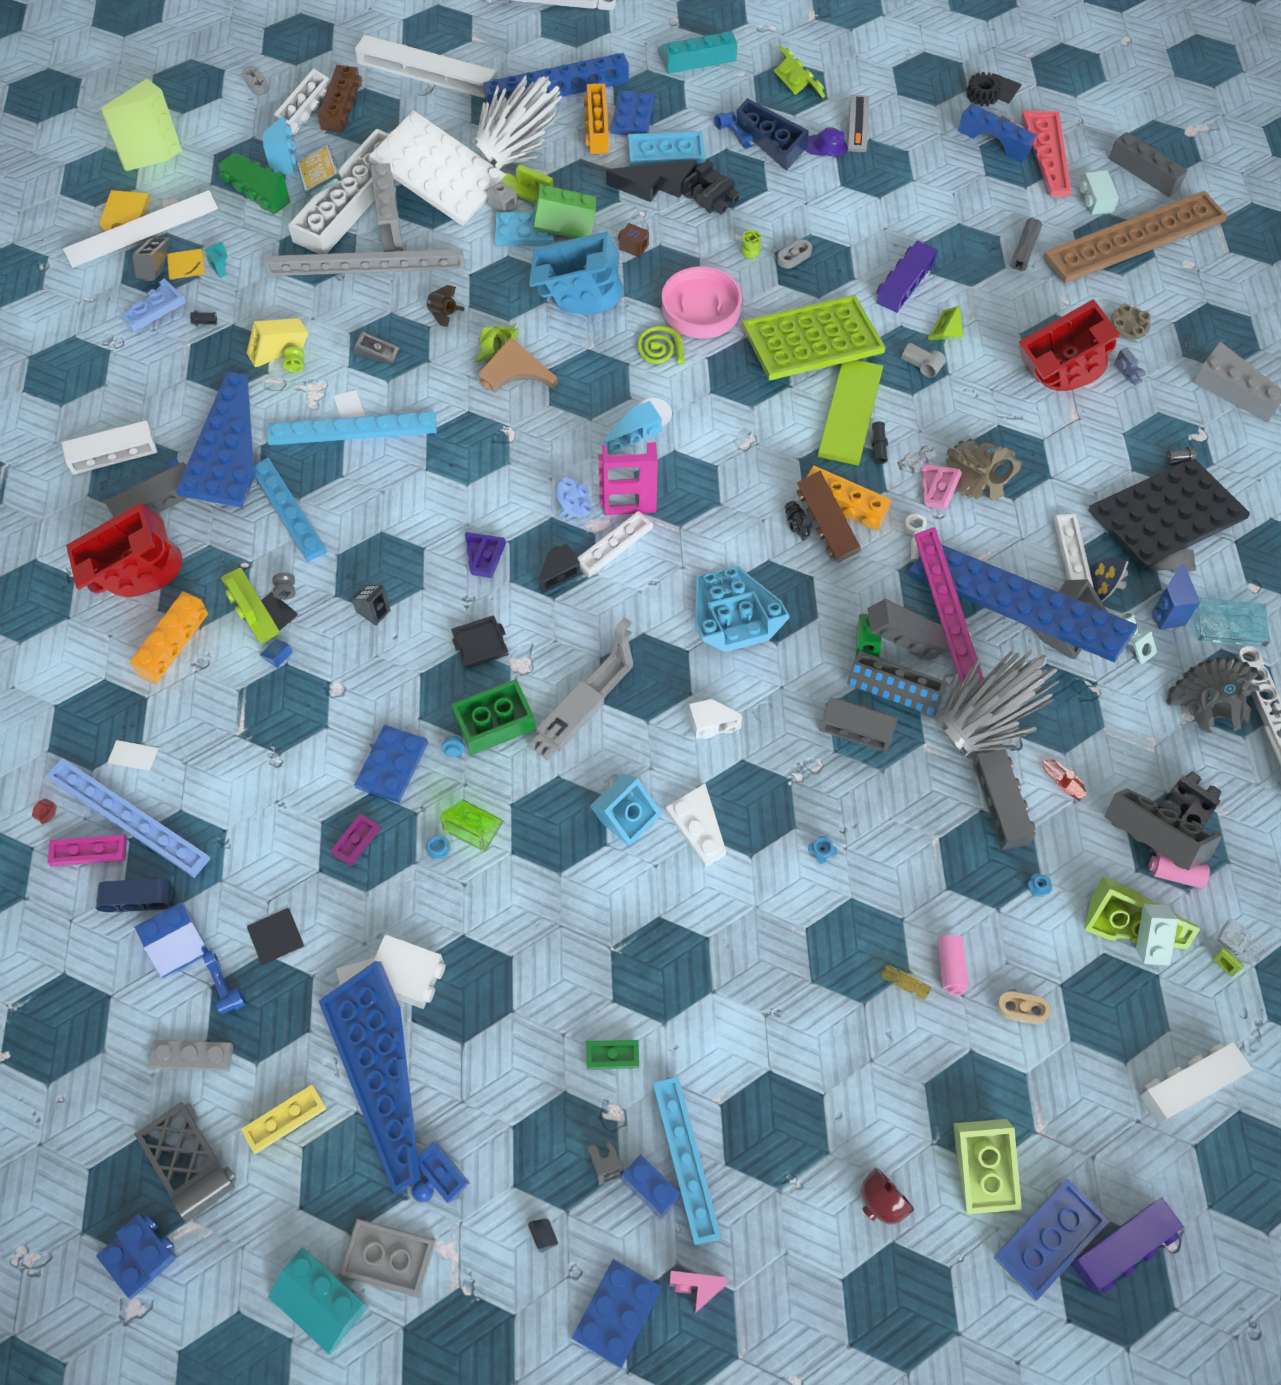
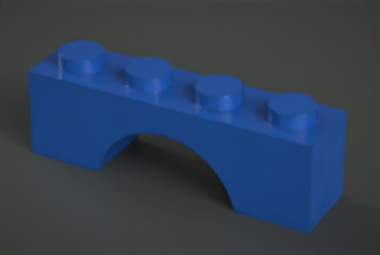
[958,103,1036,163]

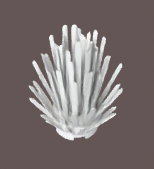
[472,75,562,170]

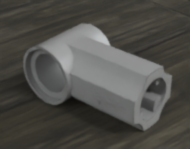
[901,343,946,378]

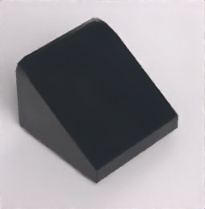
[528,1219,558,1253]

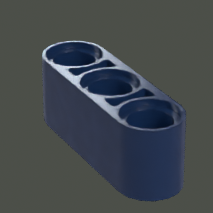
[95,879,171,912]

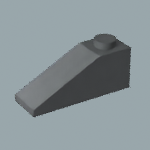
[132,237,171,281]

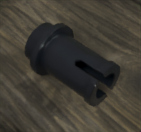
[190,310,217,326]

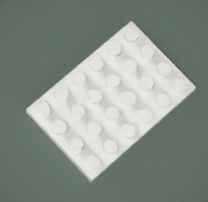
[368,110,506,226]

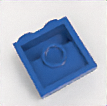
[96,1213,177,1300]

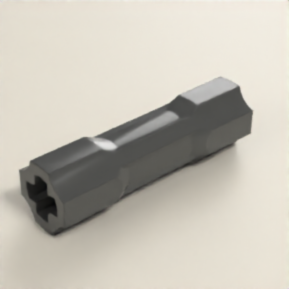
[1010,218,1043,271]

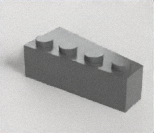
[1104,788,1223,871]

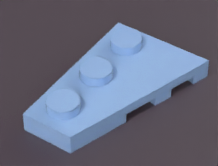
[122,278,186,332]

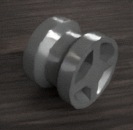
[272,573,296,600]

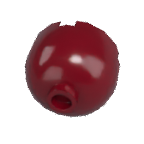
[860,1167,915,1225]

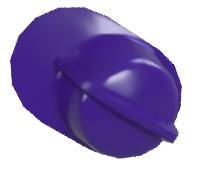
[805,127,848,157]

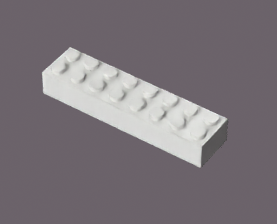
[288,129,394,254]

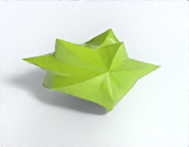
[474,323,519,362]

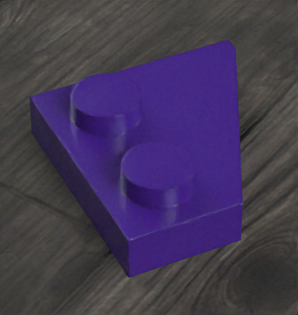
[465,532,506,578]

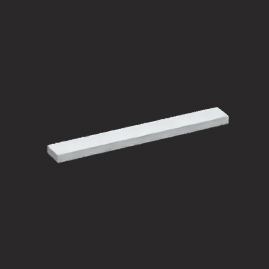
[63,190,218,268]

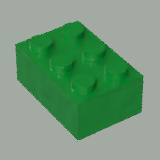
[451,679,536,755]

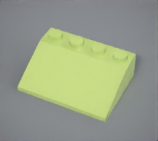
[100,79,182,171]

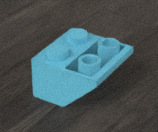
[263,117,297,174]

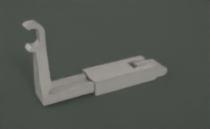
[529,618,633,760]

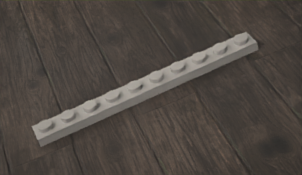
[264,249,465,276]

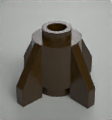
[426,285,465,327]

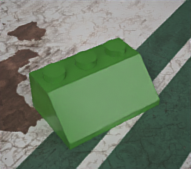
[533,184,596,239]

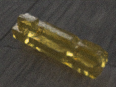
[881,965,931,999]

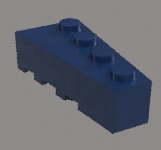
[736,98,809,171]

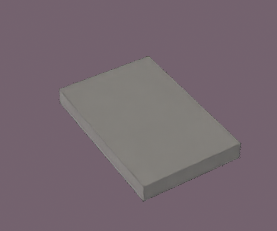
[338,1219,436,1298]

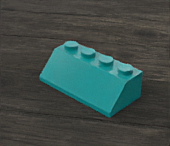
[658,31,737,74]

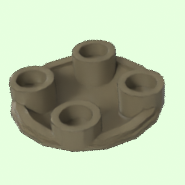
[1110,303,1151,339]

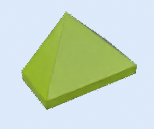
[928,306,963,341]

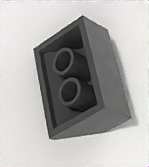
[1035,579,1107,659]

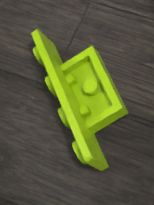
[773,45,825,99]
[501,164,553,203]
[221,568,280,644]

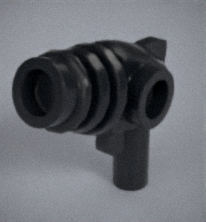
[785,501,814,541]

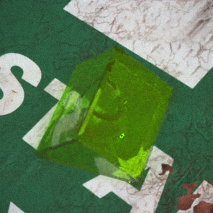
[440,799,504,852]

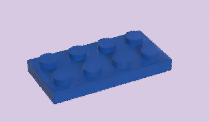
[993,1179,1110,1301]

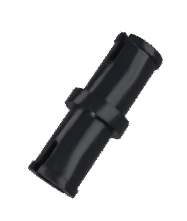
[871,421,888,464]

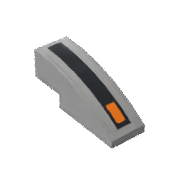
[848,95,869,152]

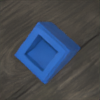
[260,639,293,668]

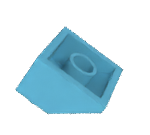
[590,774,662,846]

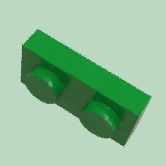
[586,1040,639,1070]

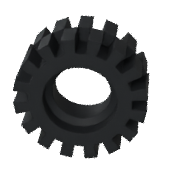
[966,72,1002,106]

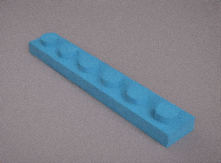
[254,457,327,562]

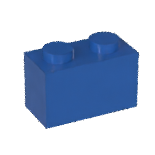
[621,1154,680,1219]

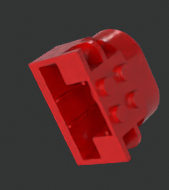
[1019,299,1120,391]
[66,502,182,598]

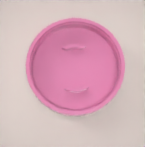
[662,266,742,338]

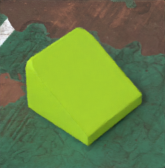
[1213,947,1244,977]

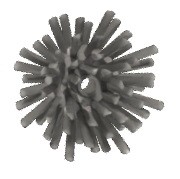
[936,649,1060,757]

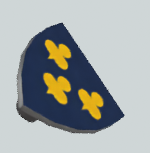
[1089,557,1128,602]

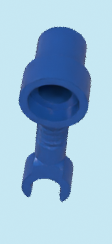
[714,111,753,148]
[202,950,247,1015]

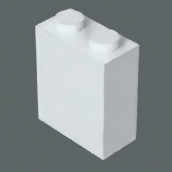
[372,934,445,1009]

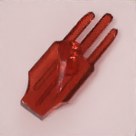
[1043,759,1088,802]

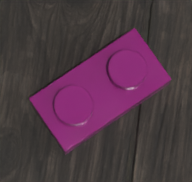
[330,813,381,867]

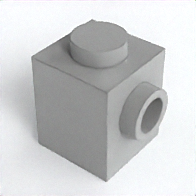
[487,181,518,212]

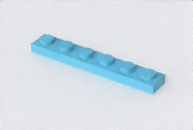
[653,1076,721,1247]

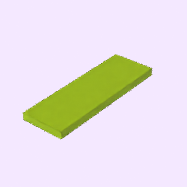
[818,360,883,466]

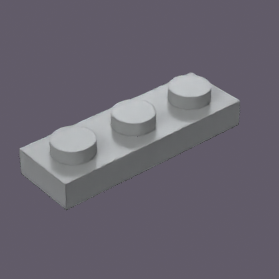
[148,1040,234,1071]

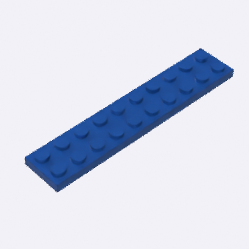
[909,544,1137,663]

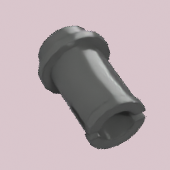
[1166,446,1196,464]

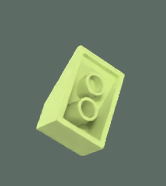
[953,1119,1022,1214]

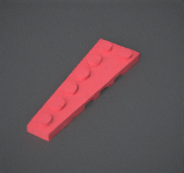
[1021,111,1071,197]

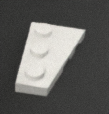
[665,784,726,867]

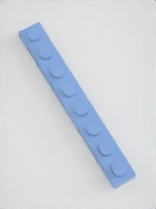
[46,758,210,878]

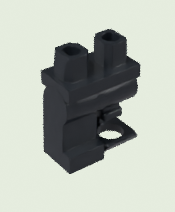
[682,160,740,215]
[1157,771,1221,829]

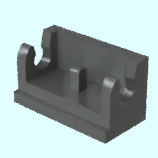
[587,1142,624,1186]

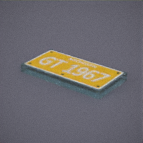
[296,144,342,198]

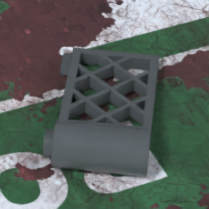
[135,1101,237,1222]

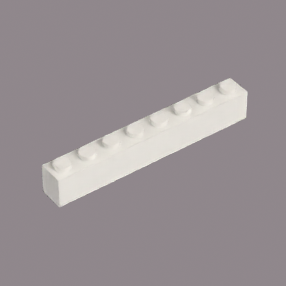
[355,35,497,98]

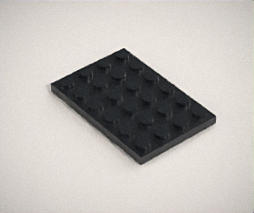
[1088,459,1250,569]

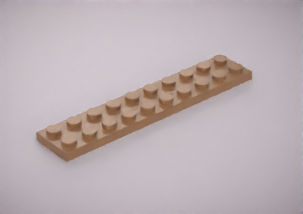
[1043,190,1228,284]

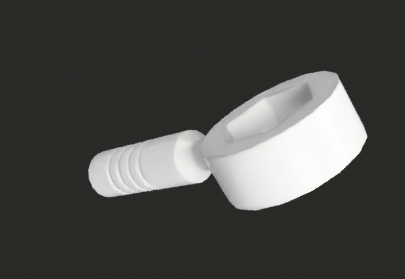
[904,514,927,563]

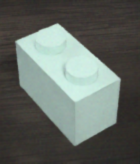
[1080,171,1119,215]
[1136,904,1178,965]

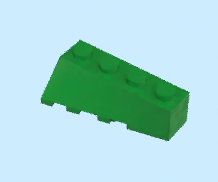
[218,152,291,215]

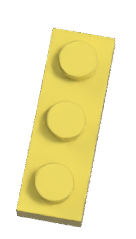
[241,1085,327,1154]

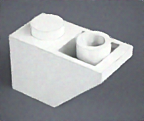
[688,699,742,739]

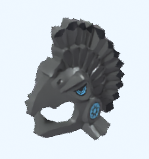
[1166,657,1260,734]

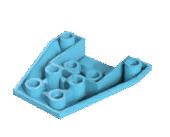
[695,566,789,652]

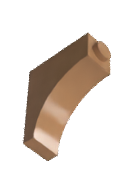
[478,338,558,393]

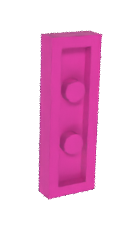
[47,835,127,866]

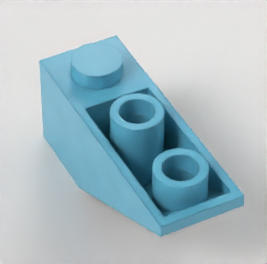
[604,401,662,454]

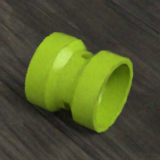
[741,230,761,258]

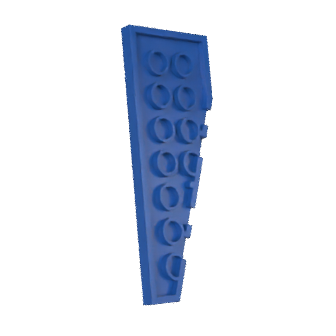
[176,371,255,508]
[319,961,420,1194]

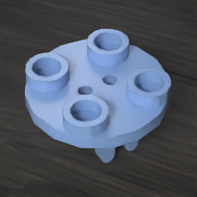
[556,477,592,519]

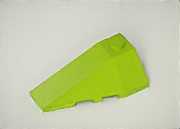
[1084,876,1200,949]

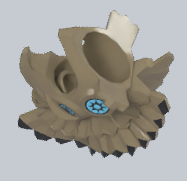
[946,438,1022,500]

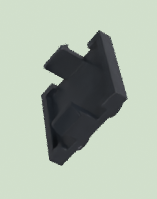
[451,615,509,669]

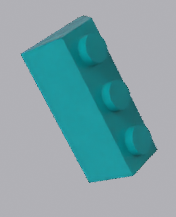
[268,1247,369,1355]

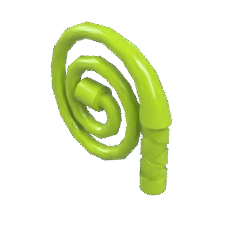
[637,326,685,364]

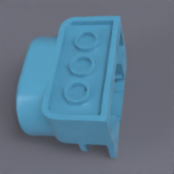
[529,231,623,314]

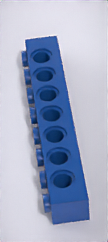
[483,53,629,109]

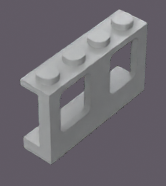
[371,163,404,252]

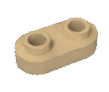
[997,991,1051,1024]

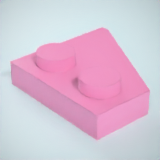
[921,464,962,510]

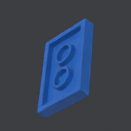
[611,90,655,136]
[354,725,428,803]
[572,1259,662,1369]

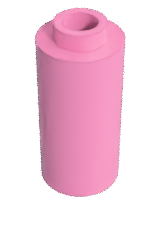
[1149,854,1210,889]
[937,935,969,995]

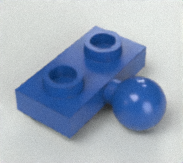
[412,1142,470,1203]

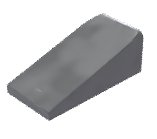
[353,331,400,364]

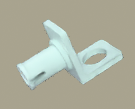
[1119,611,1157,664]

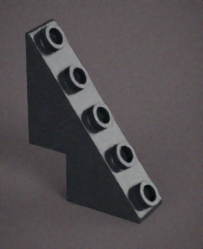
[606,160,697,202]

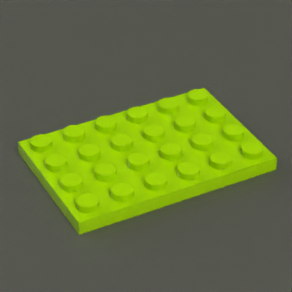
[742,295,885,381]

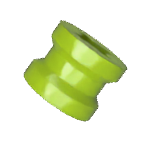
[283,347,304,373]

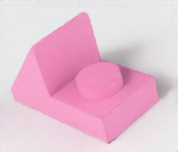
[669,1271,727,1313]

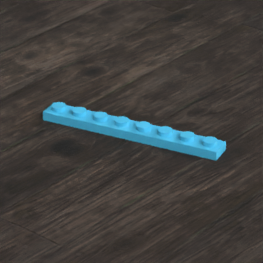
[267,411,437,445]

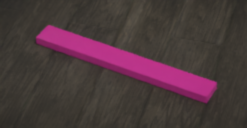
[914,527,984,683]

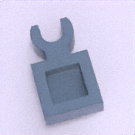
[1114,347,1146,385]

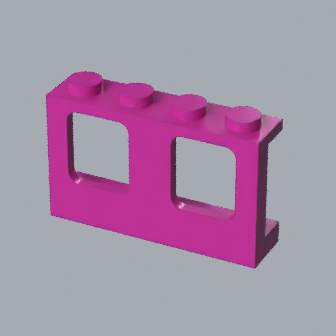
[598,442,658,515]

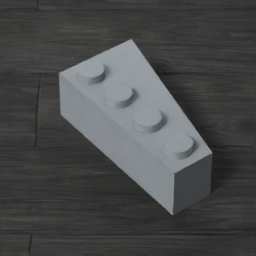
[1194,342,1281,422]

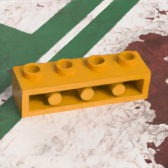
[584,84,609,154]
[806,466,892,531]
[129,591,208,684]

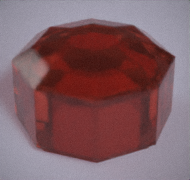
[32,798,57,824]

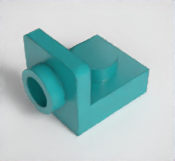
[204,242,227,278]

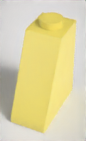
[247,318,308,367]

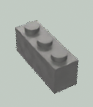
[820,697,898,753]

